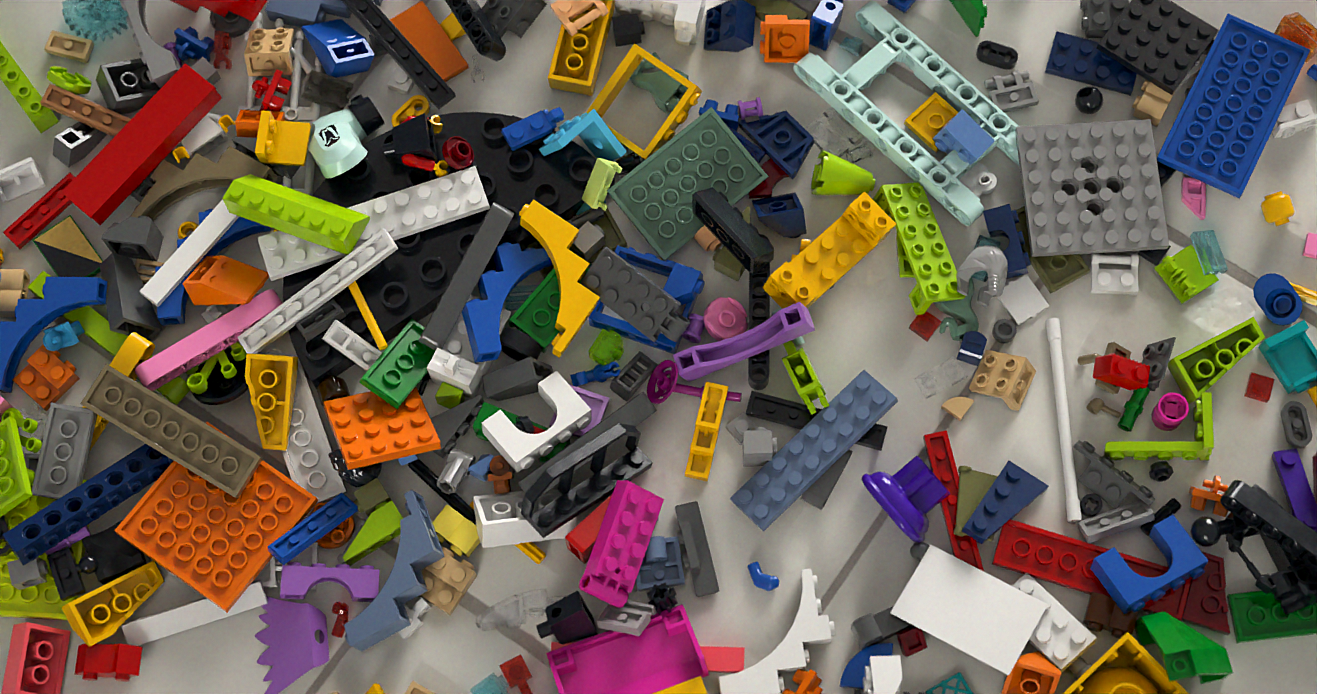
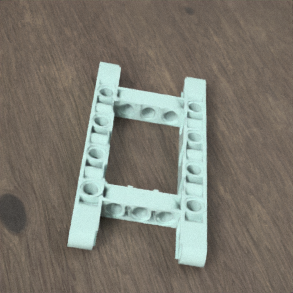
[794,0,1020,226]

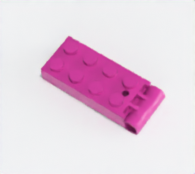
[579,480,664,608]

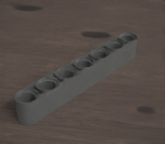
[418,202,514,351]
[518,391,657,496]

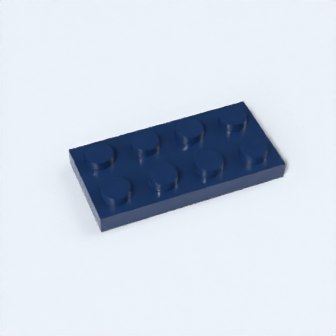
[1045,31,1137,96]

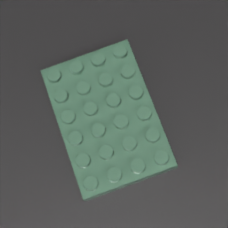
[607,107,768,261]

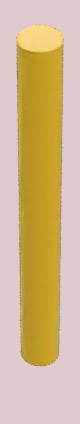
[348,281,388,350]

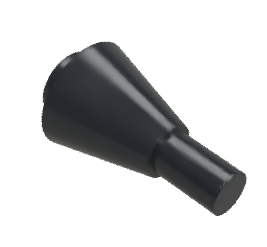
[615,152,641,173]

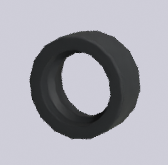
[500,327,542,361]

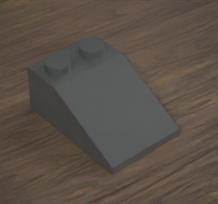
[96,58,160,114]

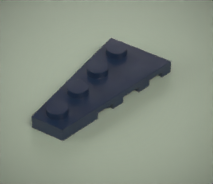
[962,460,1049,544]

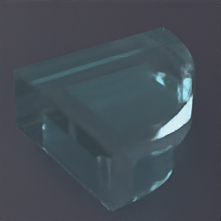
[839,37,863,57]

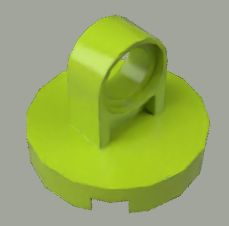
[47,66,92,94]

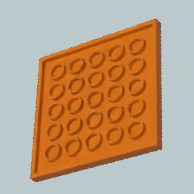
[114,422,318,613]

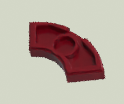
[749,159,789,199]

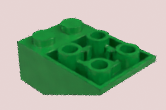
[949,0,987,37]

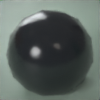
[1075,86,1104,114]

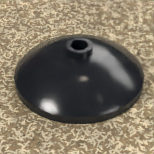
[191,350,249,405]

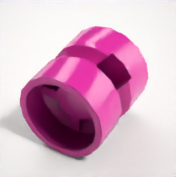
[1151,393,1189,431]

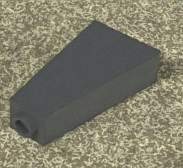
[100,253,162,341]

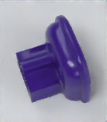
[861,456,951,542]

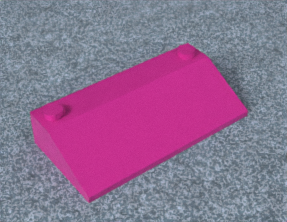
[546,604,709,694]

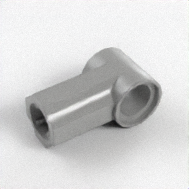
[437,448,476,494]

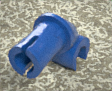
[570,362,620,387]

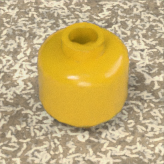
[1261,191,1295,226]

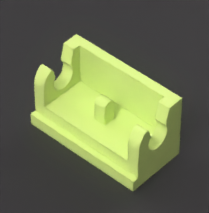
[581,158,622,211]

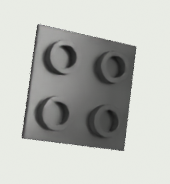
[1142,337,1176,391]

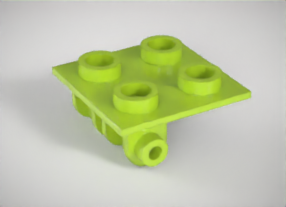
[1154,245,1219,304]

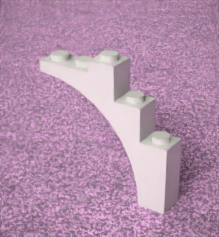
[719,569,835,694]

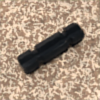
[1140,498,1181,536]

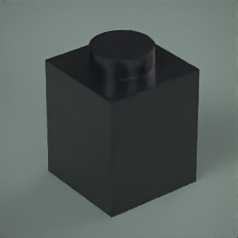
[612,14,645,47]

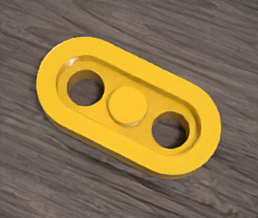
[391,95,430,127]

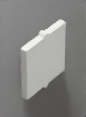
[998,274,1049,326]

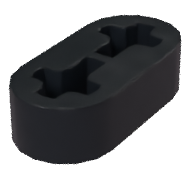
[976,40,1018,70]

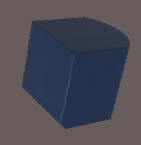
[956,331,987,366]

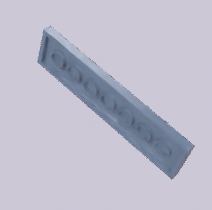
[730,370,898,532]

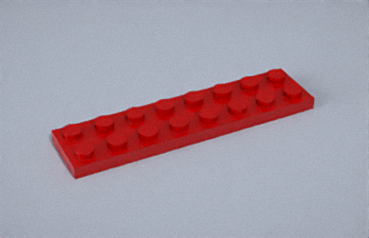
[992,519,1192,621]

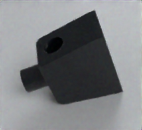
[536,591,598,644]

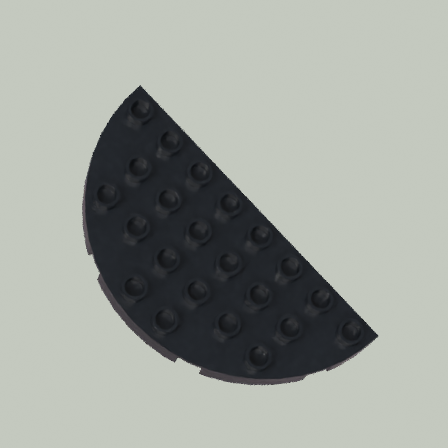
[283,112,615,389]

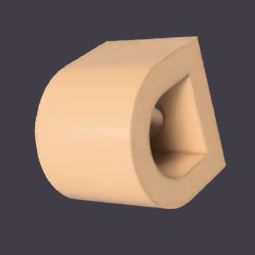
[694,225,722,252]

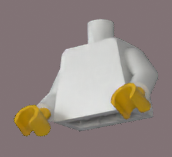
[173,112,235,164]

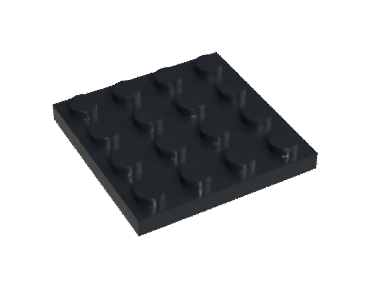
[1096,0,1219,95]

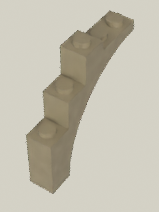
[130,146,278,222]

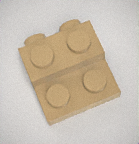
[419,547,477,616]

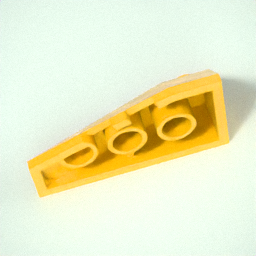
[245,353,298,451]
[61,560,164,647]

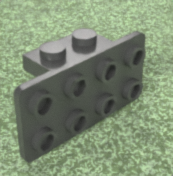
[481,0,547,38]

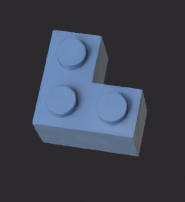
[932,109,995,165]

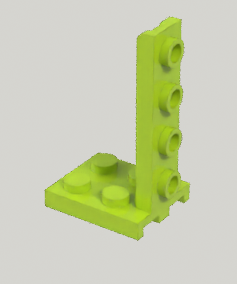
[1104,392,1214,461]

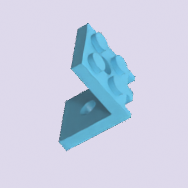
[539,109,627,161]

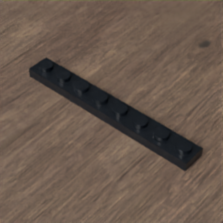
[341,0,456,110]

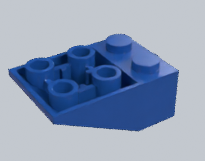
[301,19,375,79]

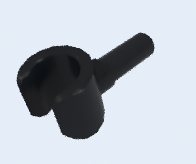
[418,372,431,396]

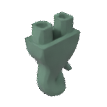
[630,52,688,113]
[933,270,979,341]

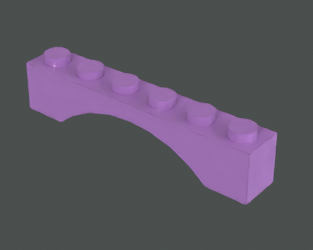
[673,302,815,382]

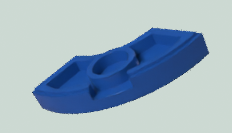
[840,643,893,690]

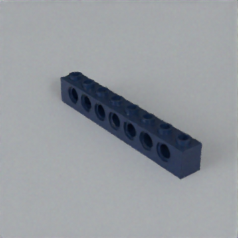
[3,444,174,566]

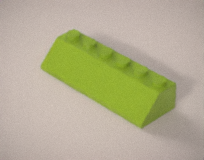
[222,174,370,255]

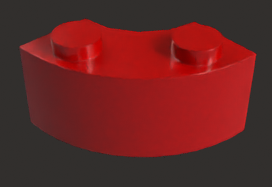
[74,643,143,682]

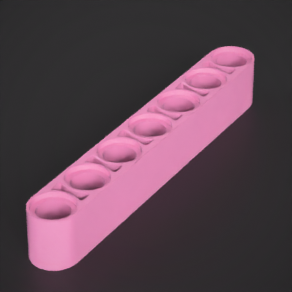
[135,289,283,391]

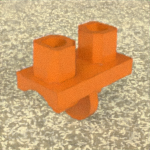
[1189,475,1229,517]
[782,669,823,694]

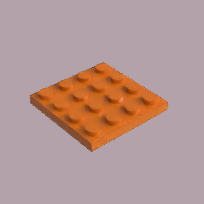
[324,388,441,470]

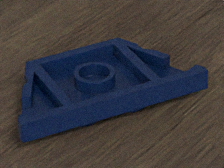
[739,111,814,179]

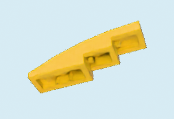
[685,382,729,482]

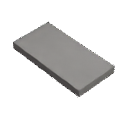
[31,402,97,499]

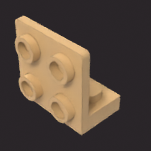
[244,27,294,76]
[969,350,1036,411]

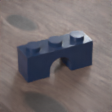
[983,204,1031,279]

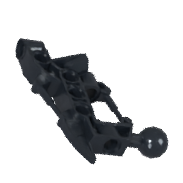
[1190,484,1317,615]

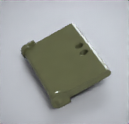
[954,466,998,541]

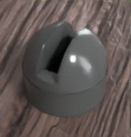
[910,542,930,562]

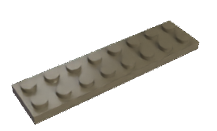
[80,364,263,499]

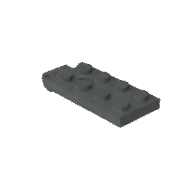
[580,247,690,342]

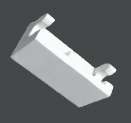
[0,157,46,204]

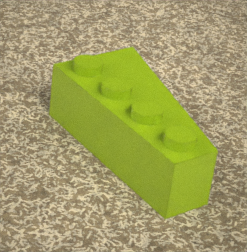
[1167,317,1265,404]

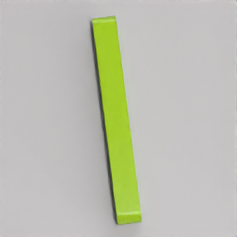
[27,271,190,405]

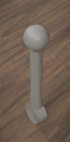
[338,519,366,564]

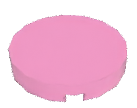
[703,297,748,341]

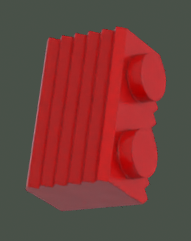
[1092,353,1150,391]

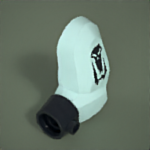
[308,94,385,178]

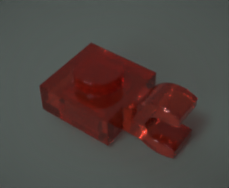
[213,31,232,70]
[499,654,532,694]

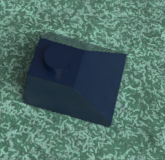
[752,192,807,238]

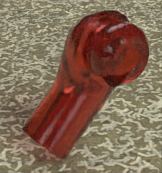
[331,602,349,638]

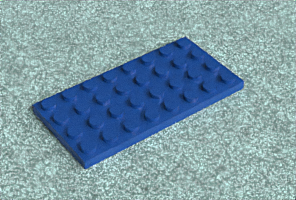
[1156,13,1310,199]

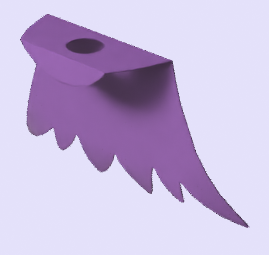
[255,596,330,694]

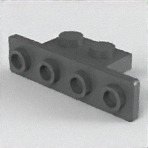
[1073,440,1155,509]
[675,501,719,597]

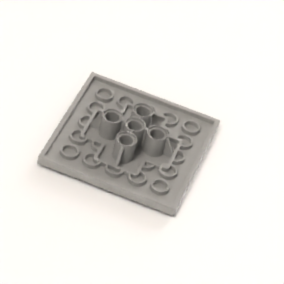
[1015,119,1169,257]

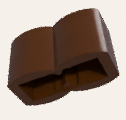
[1083,592,1139,639]

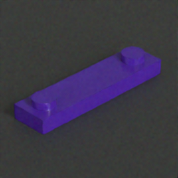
[1272,448,1317,532]

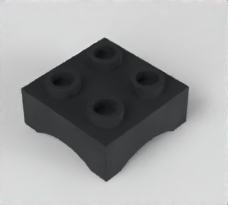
[81,519,147,585]

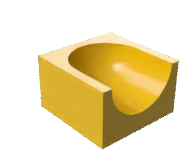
[1063,632,1189,694]

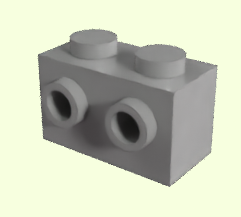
[742,427,777,467]

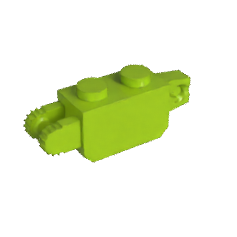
[782,340,830,414]

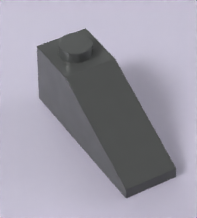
[53,122,108,168]

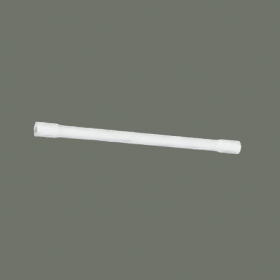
[1046,318,1082,523]

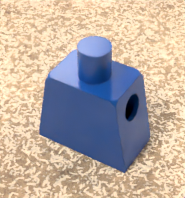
[809,0,844,51]

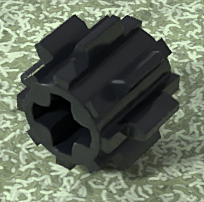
[647,583,678,614]

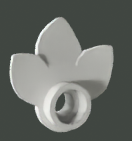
[959,163,997,198]

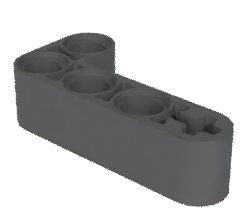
[851,606,912,650]

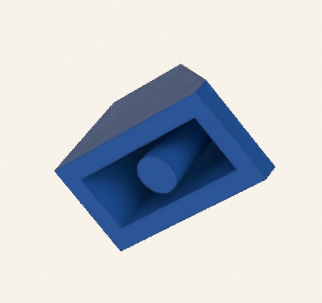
[663,263,705,305]

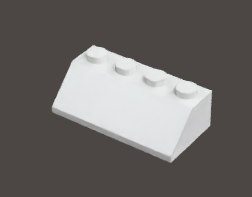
[473,487,577,548]

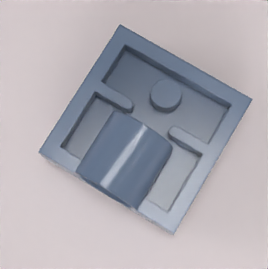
[636,536,685,592]

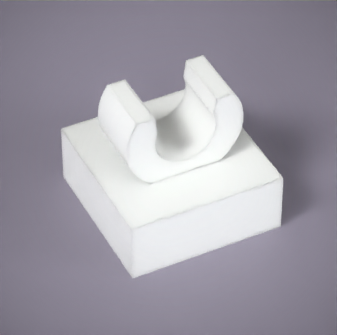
[201,305,228,324]

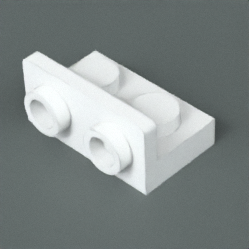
[1271,99,1317,138]

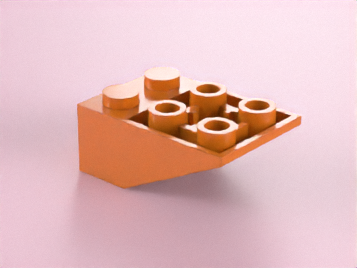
[182,255,269,306]

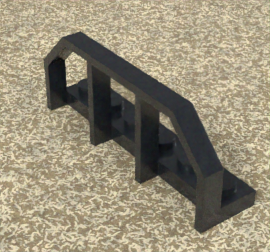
[521,423,653,538]

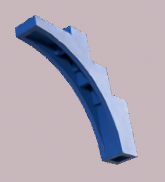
[155,209,271,326]
[462,243,553,363]
[0,277,108,393]

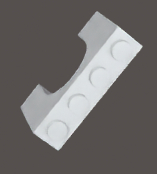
[482,370,592,473]

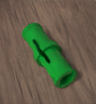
[1117,387,1150,432]

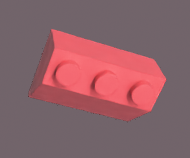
[1,622,71,694]

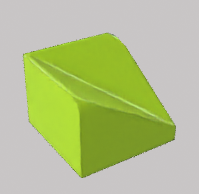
[435,382,466,409]

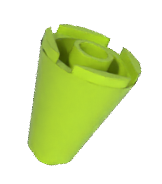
[811,151,876,195]

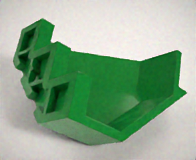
[1135,612,1233,684]

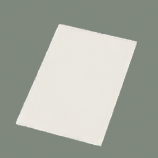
[890,545,1048,675]

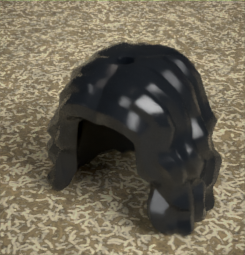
[329,449,382,487]

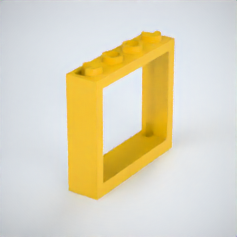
[587,43,702,160]

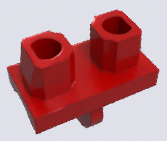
[252,69,292,112]

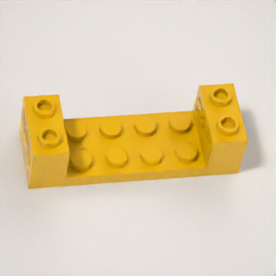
[762,191,896,309]

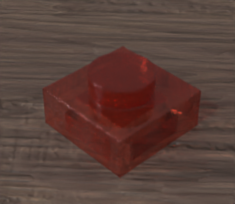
[909,311,942,342]
[1244,372,1274,403]

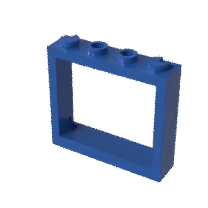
[588,245,703,354]

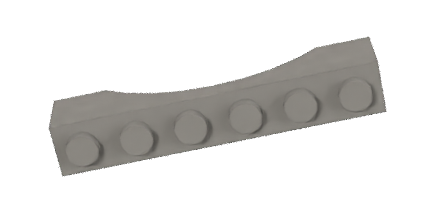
[119,0,181,89]

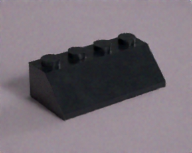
[692,187,774,276]

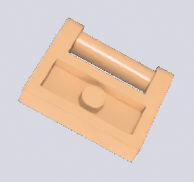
[550,0,609,36]

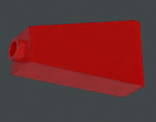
[564,494,612,564]

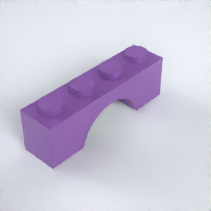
[280,562,379,602]

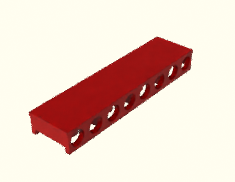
[61,63,222,225]

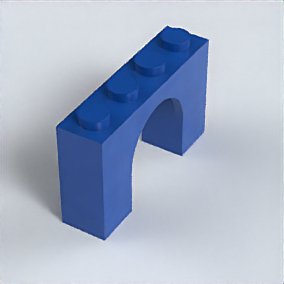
[1090,515,1208,615]

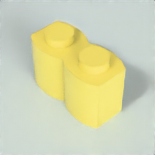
[432,504,480,558]

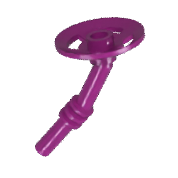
[647,360,742,404]

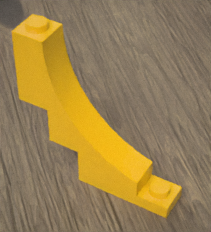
[519,199,600,358]

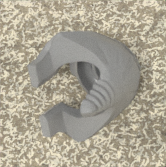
[956,245,1008,307]

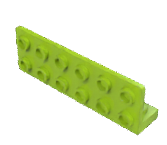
[873,182,966,315]

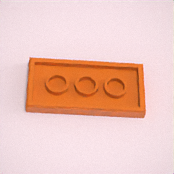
[390,1,469,82]

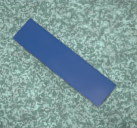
[267,492,358,566]

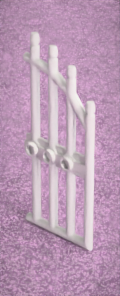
[237,13,323,196]

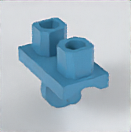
[43,320,84,351]

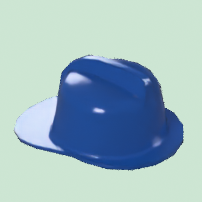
[1253,273,1302,325]

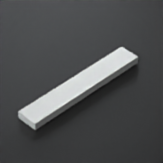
[140,199,240,307]
[121,580,268,646]

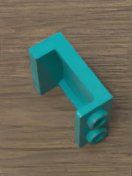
[1258,320,1317,394]

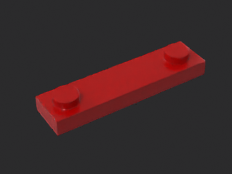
[3,172,75,249]

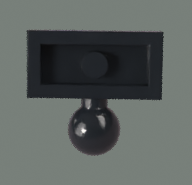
[47,547,99,601]

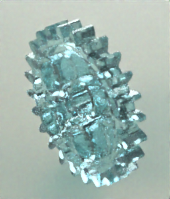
[62,0,129,41]

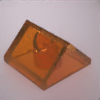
[1274,12,1317,63]

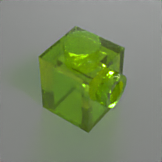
[588,329,625,365]

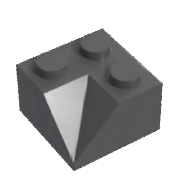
[101,216,163,261]

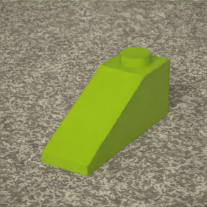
[343,500,403,566]

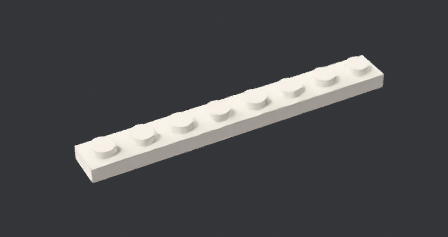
[237,229,398,354]

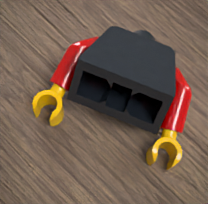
[382,113,448,178]

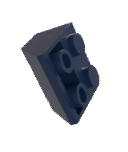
[704,0,756,52]

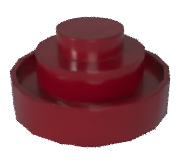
[442,136,474,170]

